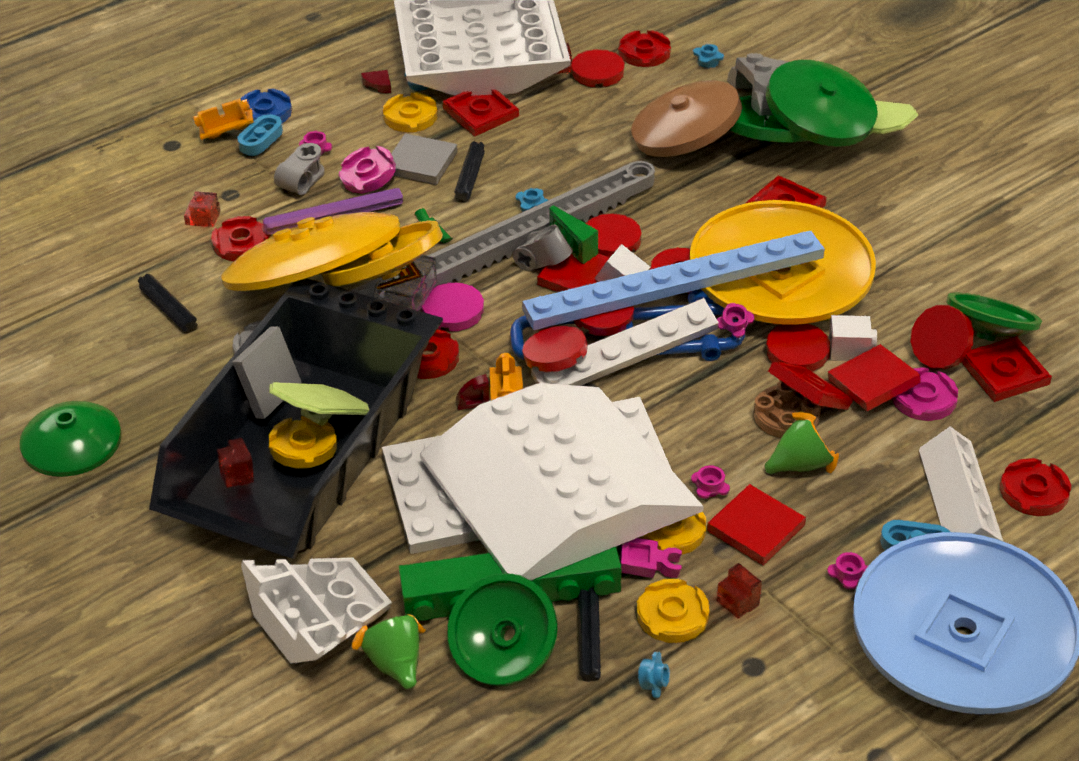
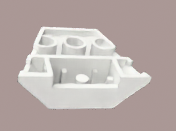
[241,558,392,663]

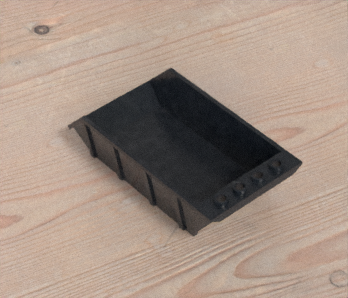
[149,278,443,559]

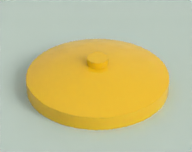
[321,220,443,286]

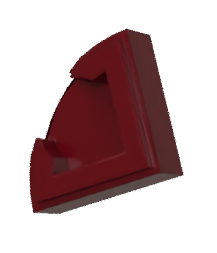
[361,70,392,93]
[456,374,490,410]

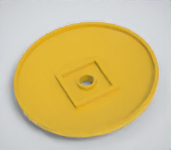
[690,200,876,324]
[221,212,401,291]

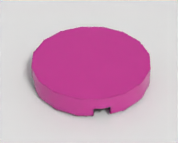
[339,146,396,193]
[422,283,484,331]
[892,367,958,421]

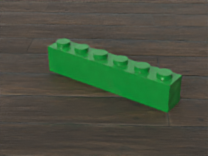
[399,546,622,621]

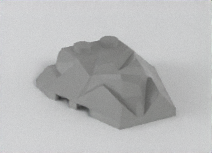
[727,53,788,116]

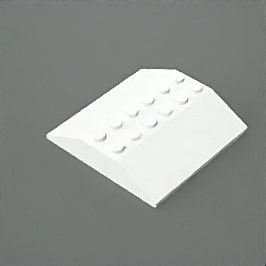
[394,0,570,96]
[420,383,703,580]

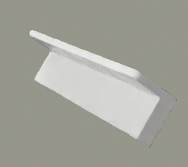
[919,427,1003,541]

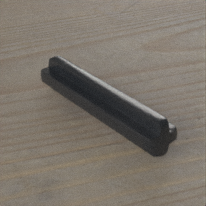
[454,141,485,202]
[138,273,198,332]
[578,587,601,682]

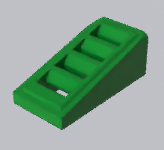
[549,205,598,264]

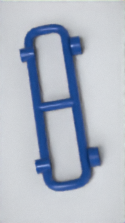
[510,289,745,361]

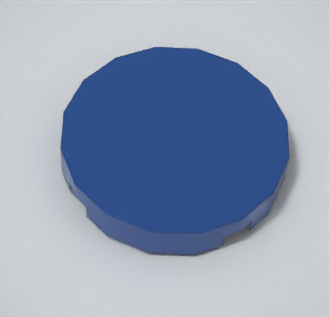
[241,89,292,125]

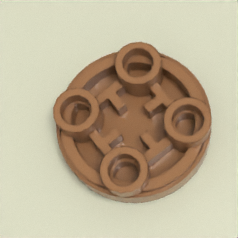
[753,380,821,438]

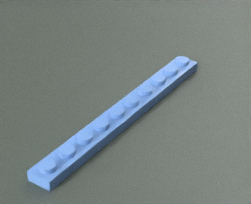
[522,230,825,330]

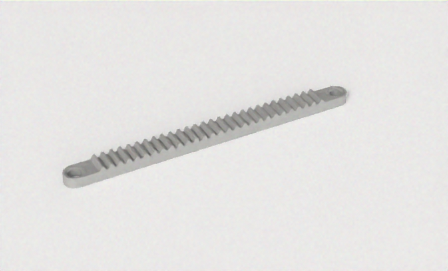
[351,161,655,306]

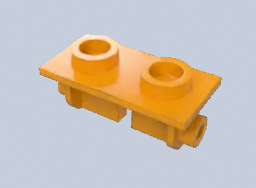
[193,98,254,140]
[490,353,523,400]

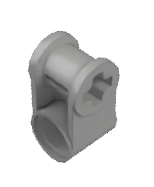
[274,143,325,195]
[513,225,572,271]

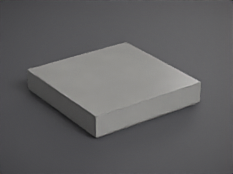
[391,133,458,185]
[232,327,302,419]

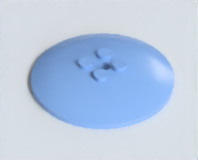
[853,532,1079,714]

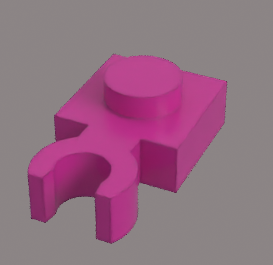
[619,538,682,578]

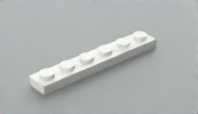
[531,298,719,386]

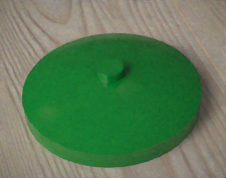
[765,60,878,147]
[730,95,809,142]

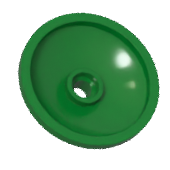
[946,292,1042,341]
[19,401,121,477]
[447,573,557,686]

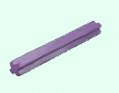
[263,188,403,235]

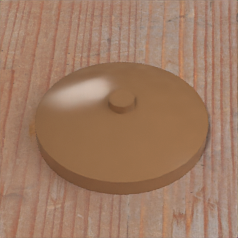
[632,80,742,157]

